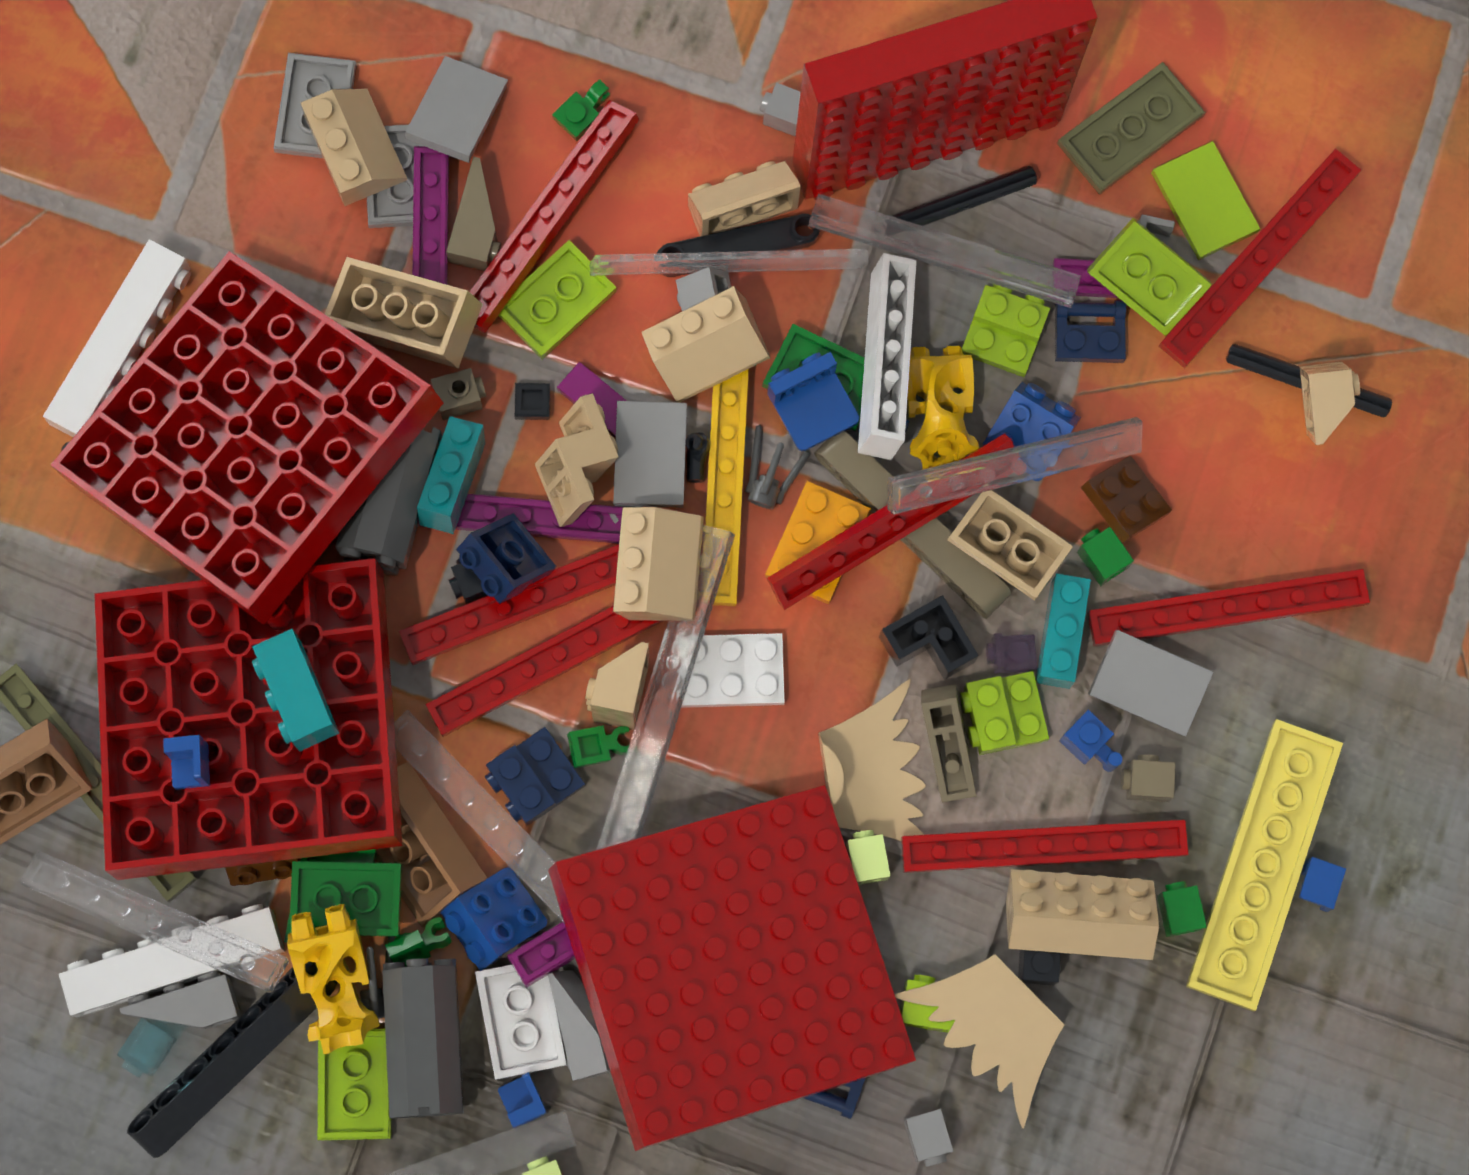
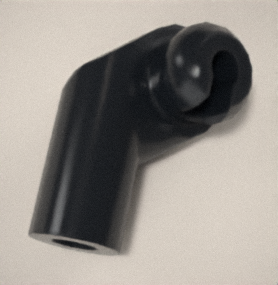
[686,432,710,483]

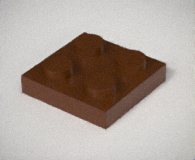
[1081,455,1172,543]

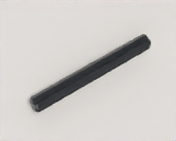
[877,166,1037,239]
[1226,344,1392,417]

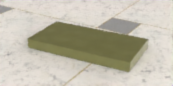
[1057,62,1206,195]

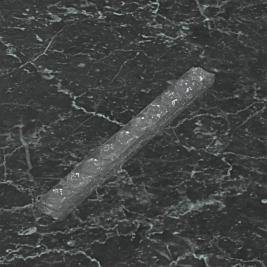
[597,525,735,850]

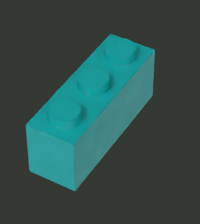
[417,416,486,534]
[1036,573,1091,689]
[252,629,340,751]

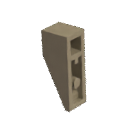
[446,156,501,271]
[921,684,977,803]

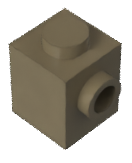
[431,368,487,420]
[1121,755,1175,802]

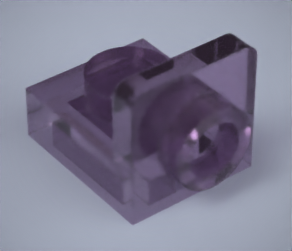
[986,633,1037,674]

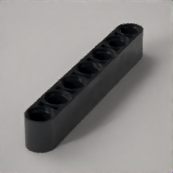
[127,961,338,1158]

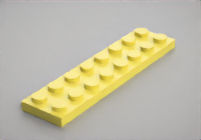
[1186,719,1343,1011]

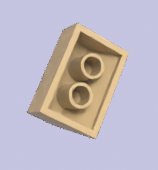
[300,89,408,206]
[688,161,800,237]
[641,286,771,403]
[1299,361,1360,445]
[948,486,1073,601]
[613,507,704,621]
[585,642,649,730]

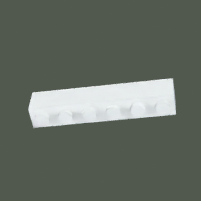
[43,239,191,437]
[858,253,916,460]
[59,904,285,1018]

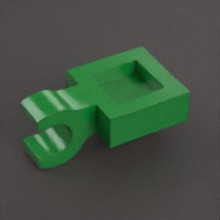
[552,79,610,141]
[385,917,452,967]

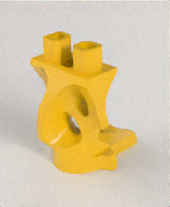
[907,346,979,481]
[287,904,380,1054]

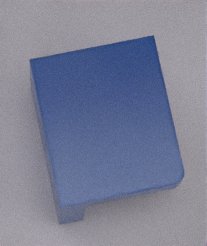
[163,735,210,790]
[1299,857,1346,912]
[498,1072,548,1129]

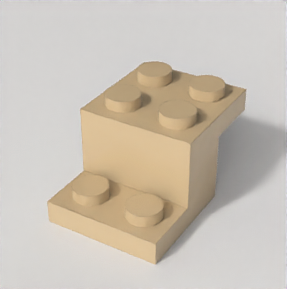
[535,393,619,527]

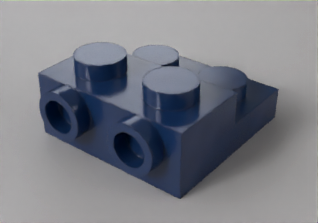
[456,513,557,604]
[484,727,585,826]

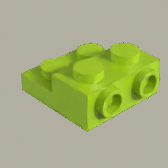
[962,283,1050,377]
[960,671,1049,756]

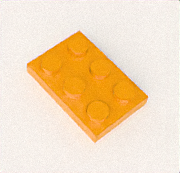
[765,481,871,604]

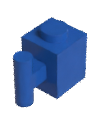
[1059,709,1123,772]

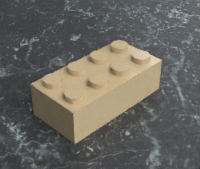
[325,257,483,368]
[1006,869,1159,960]

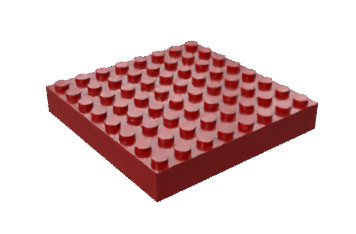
[792,0,1098,200]
[51,251,444,625]
[94,558,403,880]
[548,785,916,1151]

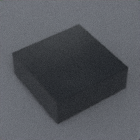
[514,383,550,420]

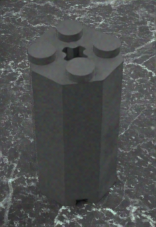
[335,427,442,576]
[382,959,464,1119]

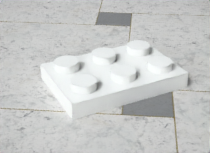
[677,633,785,708]
[475,965,567,1080]

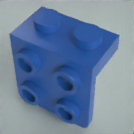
[767,352,859,451]
[983,382,1081,481]
[441,867,547,971]

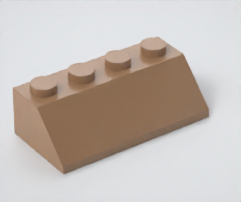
[0,719,92,844]
[376,761,487,927]

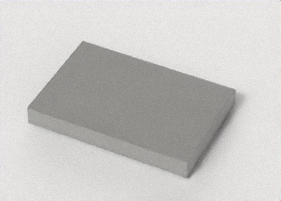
[273,53,357,158]
[405,56,508,163]
[367,125,423,228]
[613,401,687,508]
[1088,630,1214,737]

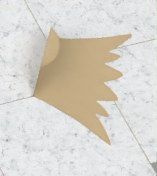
[818,679,926,841]
[895,954,1065,1128]

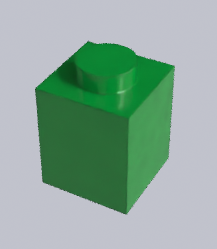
[1077,527,1134,587]
[1157,881,1207,937]

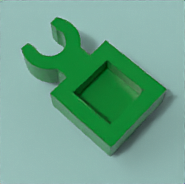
[567,725,633,769]

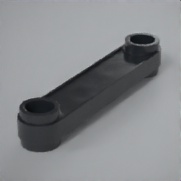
[656,214,820,277]

